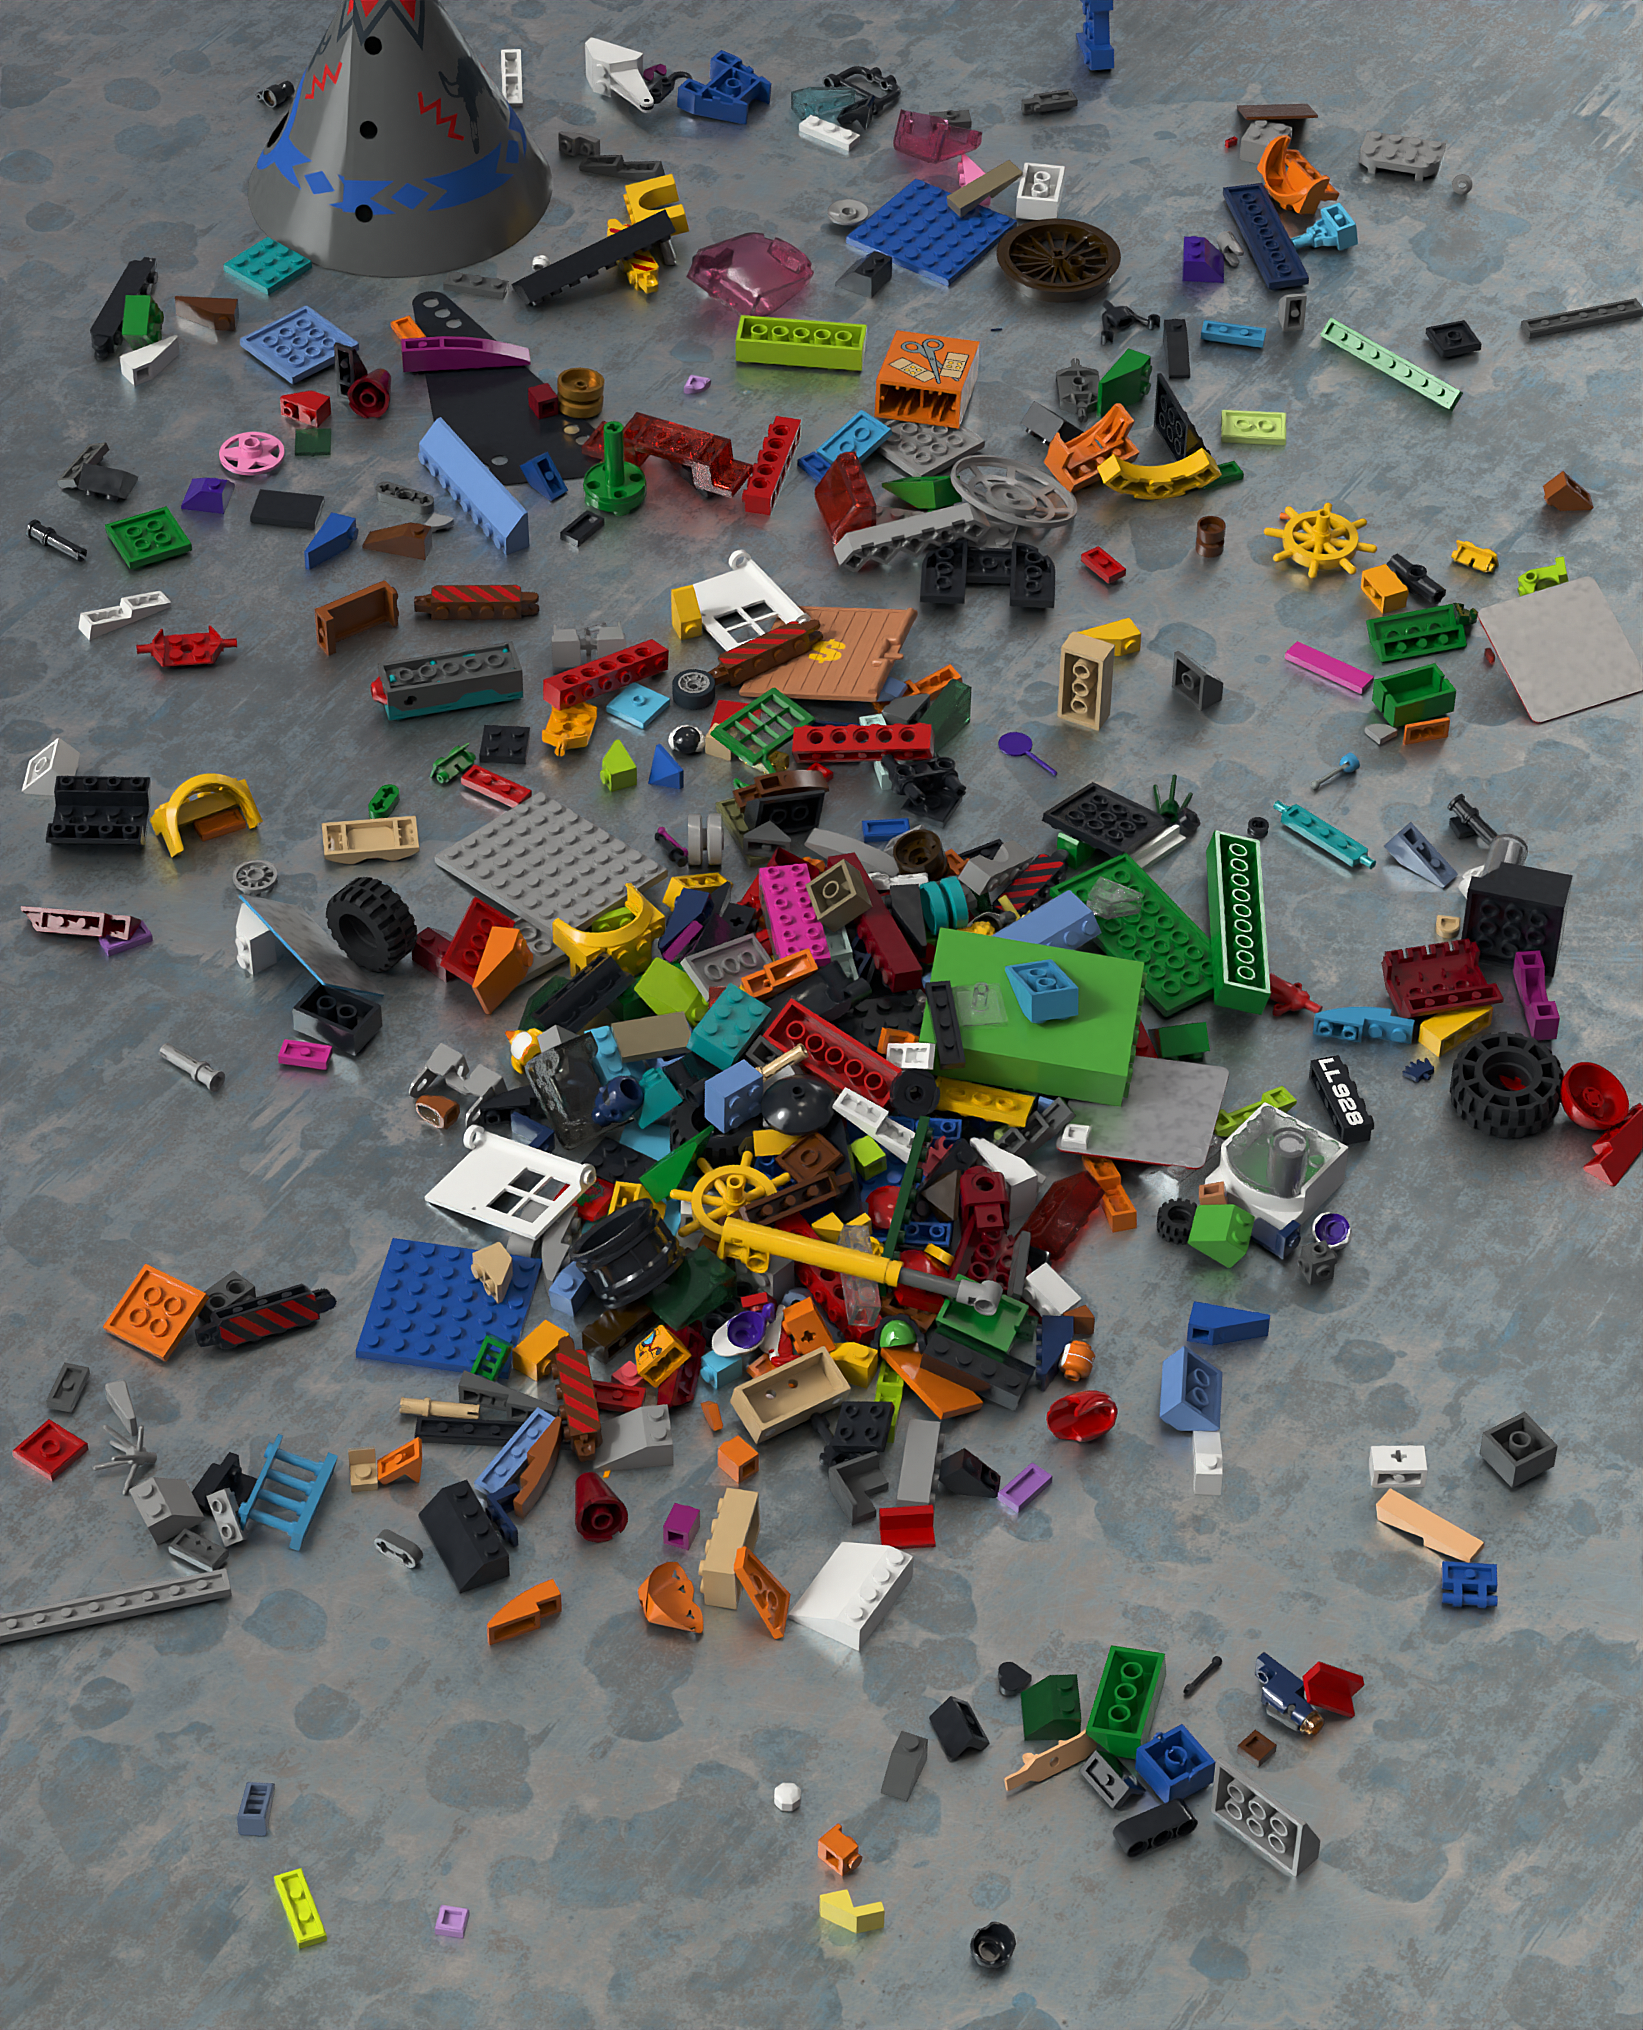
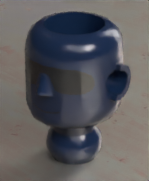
[591,1075,644,1127]

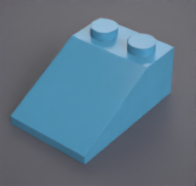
[1005,959,1078,1023]

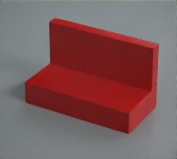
[879,1505,936,1549]
[1302,1661,1365,1718]

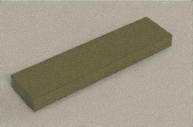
[716,798,771,868]

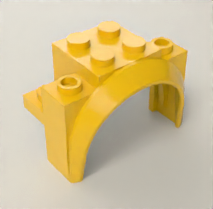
[552,883,665,977]

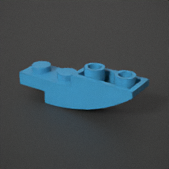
[1313,1007,1414,1044]

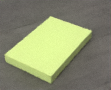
[1221,410,1286,445]

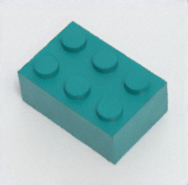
[686,983,771,1071]

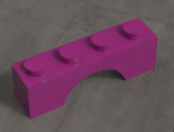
[1513,950,1560,1040]

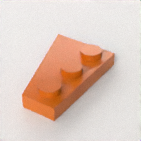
[734,1546,791,1639]

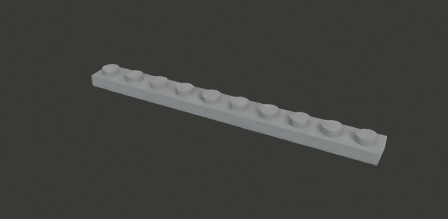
[0,1568,232,1643]

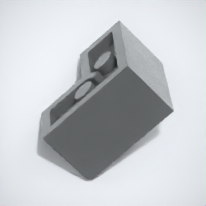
[829,1451,889,1526]

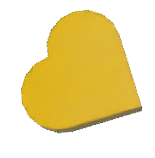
[924,1243,955,1267]

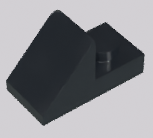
[837,94,876,130]

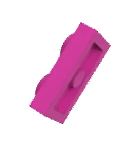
[278,1039,333,1070]

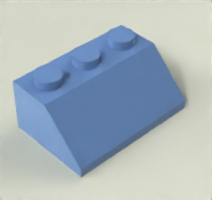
[1159,1346,1223,1431]

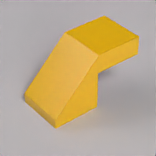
[811,1212,872,1246]

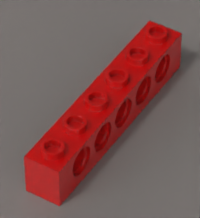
[742,416,801,516]
[543,639,669,711]
[792,723,935,763]
[773,1213,886,1346]

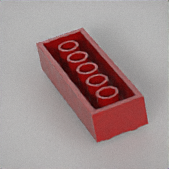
[762,998,903,1116]

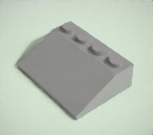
[1211,1757,1321,1877]

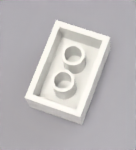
[1016,162,1065,220]

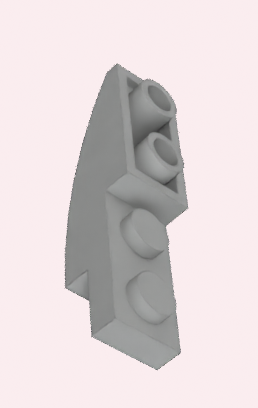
[542,1206,581,1298]

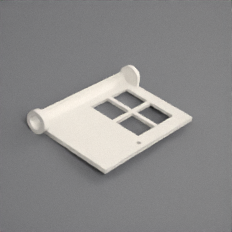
[693,549,812,651]
[424,1124,596,1240]

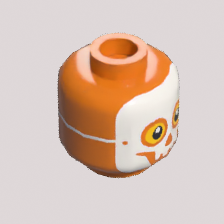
[1058,1341,1096,1382]

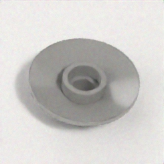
[828,199,868,225]

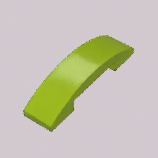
[1214,1086,1297,1137]

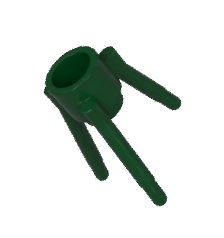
[1153,774,1193,824]

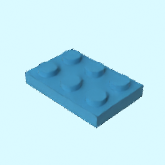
[816,409,893,475]

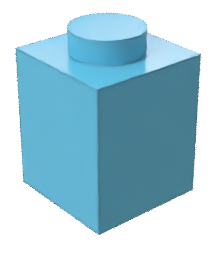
[700,1350,742,1390]

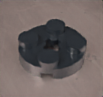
[889,1068,940,1119]

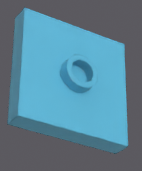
[606,682,670,729]

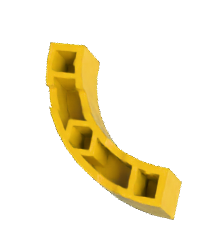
[1097,448,1222,500]

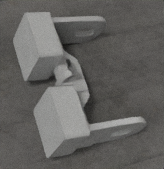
[551,621,626,667]
[409,1043,508,1128]

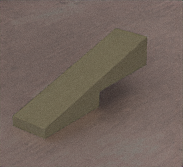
[947,160,1023,218]

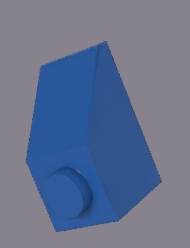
[520,452,568,501]

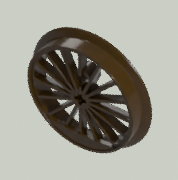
[996,218,1121,303]

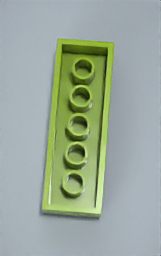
[736,315,867,371]

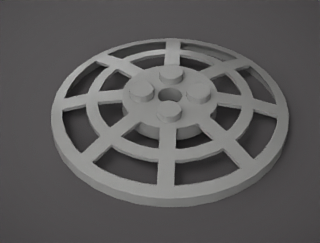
[950,455,1078,528]

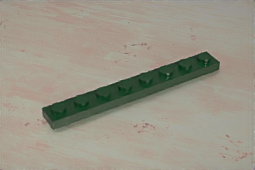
[875,1116,934,1297]

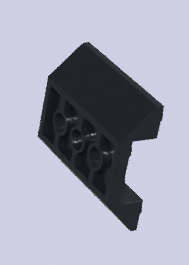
[45,776,151,845]

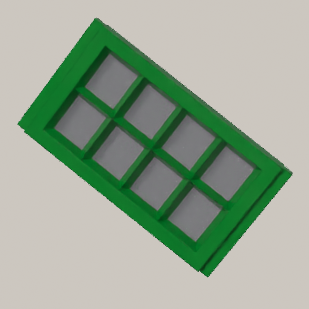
[710,688,816,767]

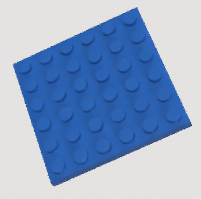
[846,179,1017,286]
[355,1238,542,1379]

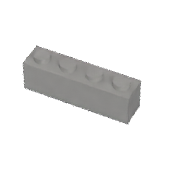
[896,1419,945,1510]

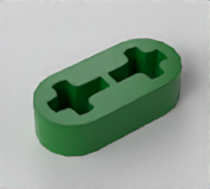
[368,784,400,819]

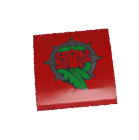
[553,1177,615,1222]

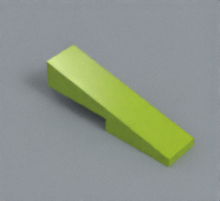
[874,1359,905,1443]

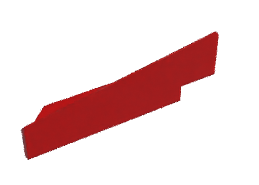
[1583,1103,1643,1186]

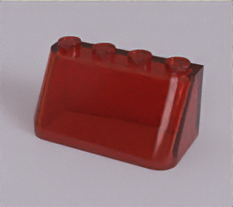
[815,451,877,544]

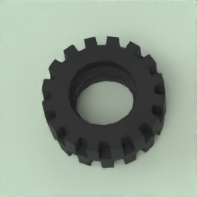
[1157,1198,1197,1245]

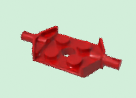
[136,625,237,667]

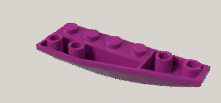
[401,336,531,372]

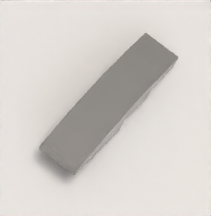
[804,828,899,878]

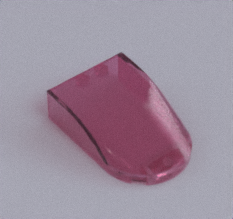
[686,232,814,317]

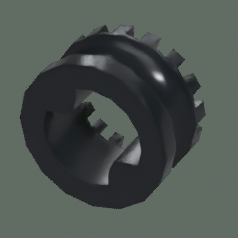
[1247,817,1269,839]

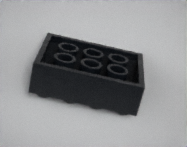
[1154,373,1211,462]

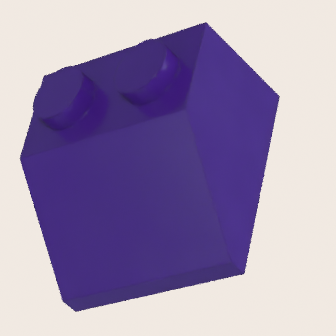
[1182,236,1224,283]

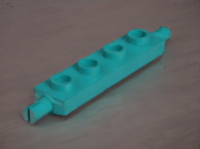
[1273,800,1377,869]

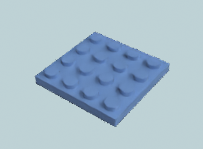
[240,305,359,384]

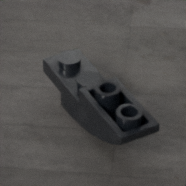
[480,1082,580,1126]

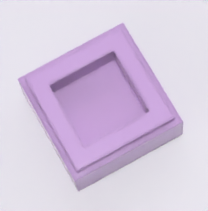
[435,1905,470,1938]

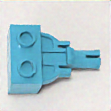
[1290,203,1358,251]

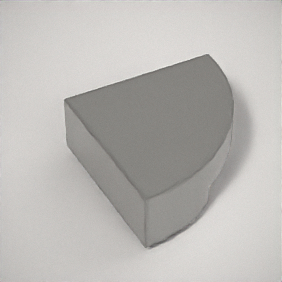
[425,513,454,533]
[1365,724,1398,745]

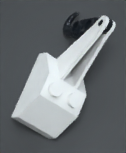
[585,37,693,113]

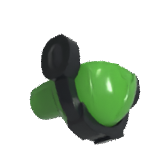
[871,1313,928,1360]

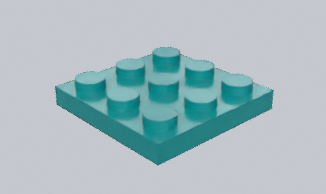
[223,237,312,295]

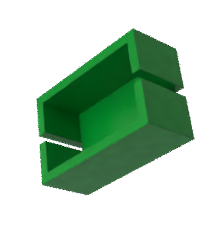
[1372,663,1457,728]
[936,1274,1029,1355]

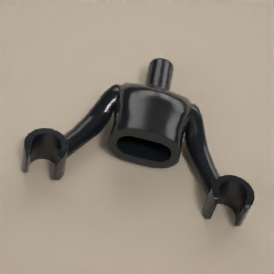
[1101,300,1160,345]

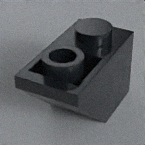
[939,1448,1001,1498]

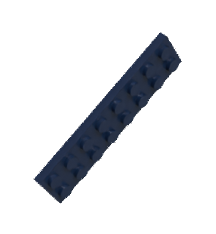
[1223,183,1309,289]

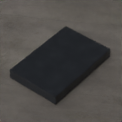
[250,489,325,529]

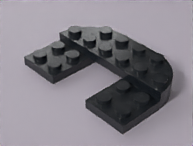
[920,540,1056,608]

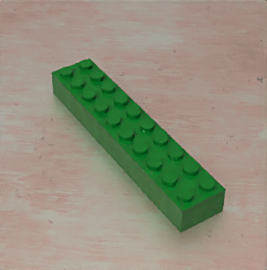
[1206,830,1271,1015]

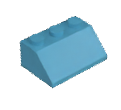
[584,1025,647,1087]

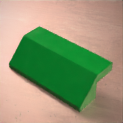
[1366,604,1467,662]

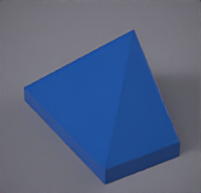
[648,744,684,789]

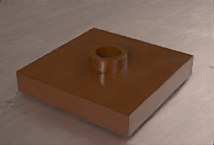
[775,1131,845,1183]

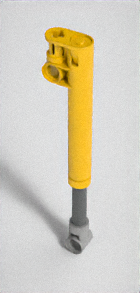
[720,1216,1003,1316]

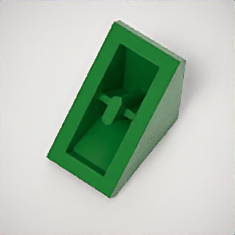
[1057,832,1096,870]

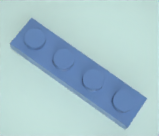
[474,1407,555,1495]

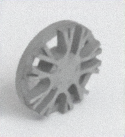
[233,860,278,896]

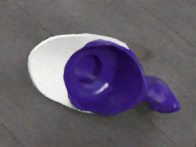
[712,1303,776,1357]

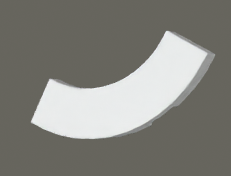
[868,872,929,890]

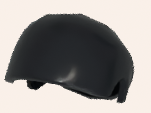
[970,1922,1016,1969]

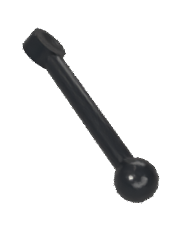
[1183,1656,1222,1696]

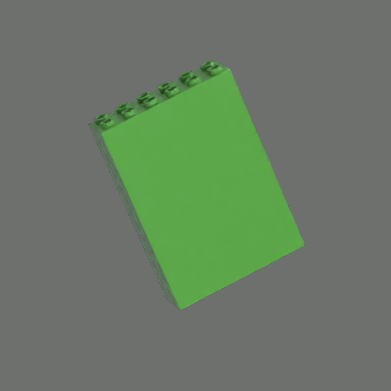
[919,927,1148,1107]

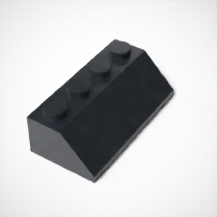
[920,1324,1036,1411]
[418,1480,510,1594]

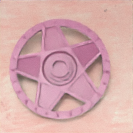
[219,432,285,475]

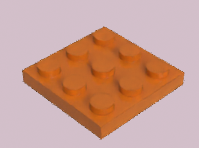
[103,1263,209,1362]

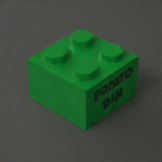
[122,295,164,351]

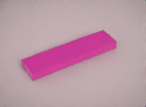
[1285,641,1374,694]

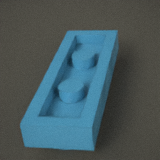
[1200,320,1267,348]

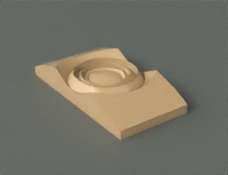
[322,816,419,865]

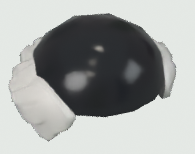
[668,724,705,754]

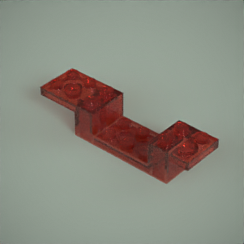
[581,412,753,498]

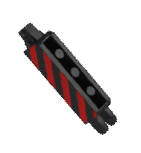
[992,849,1069,917]
[195,1284,337,1349]

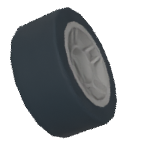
[672,669,715,710]

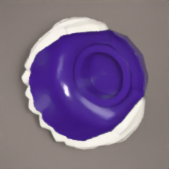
[1312,1212,1352,1250]

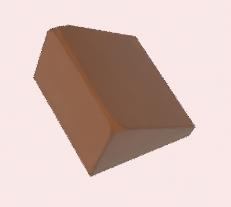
[1063,1305,1095,1335]

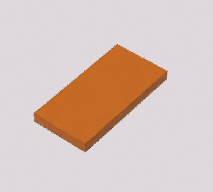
[880,1342,983,1420]

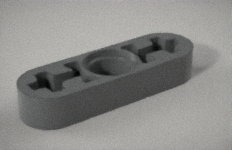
[376,482,434,515]

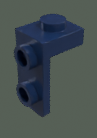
[511,1112,555,1154]
[1250,1218,1301,1259]
[485,1483,520,1548]

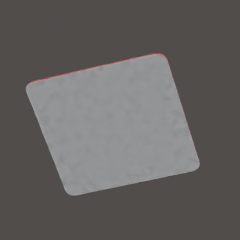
[1478,576,1643,723]
[1056,1056,1229,1170]

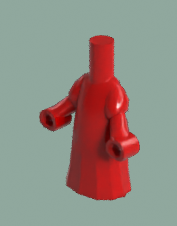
[1269,972,1323,1017]

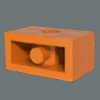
[781,1296,836,1355]

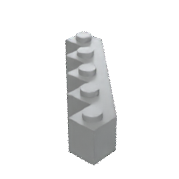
[833,503,990,573]

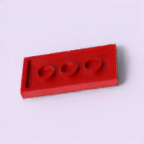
[440,897,515,985]

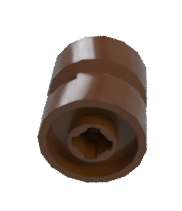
[1195,516,1226,558]

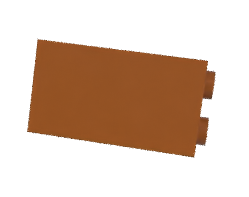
[314,580,399,656]

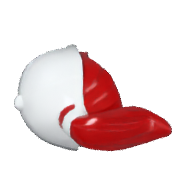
[759,1305,801,1368]

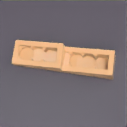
[1376,1488,1484,1563]

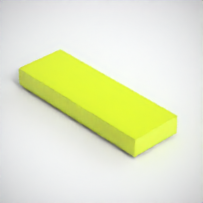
[274,1868,327,1949]

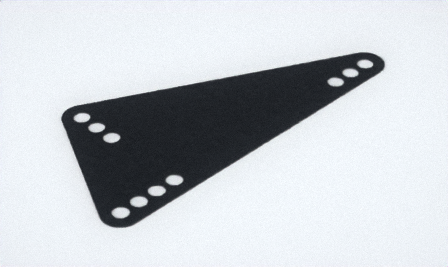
[412,291,627,485]

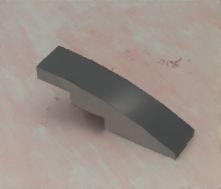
[995,1097,1077,1159]

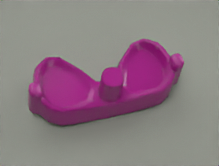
[643,64,667,81]

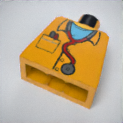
[635,1325,692,1388]

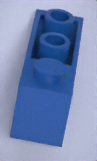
[1187,1301,1270,1346]

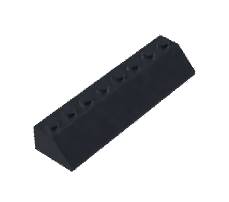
[511,209,676,306]

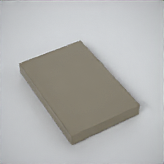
[611,1011,691,1063]

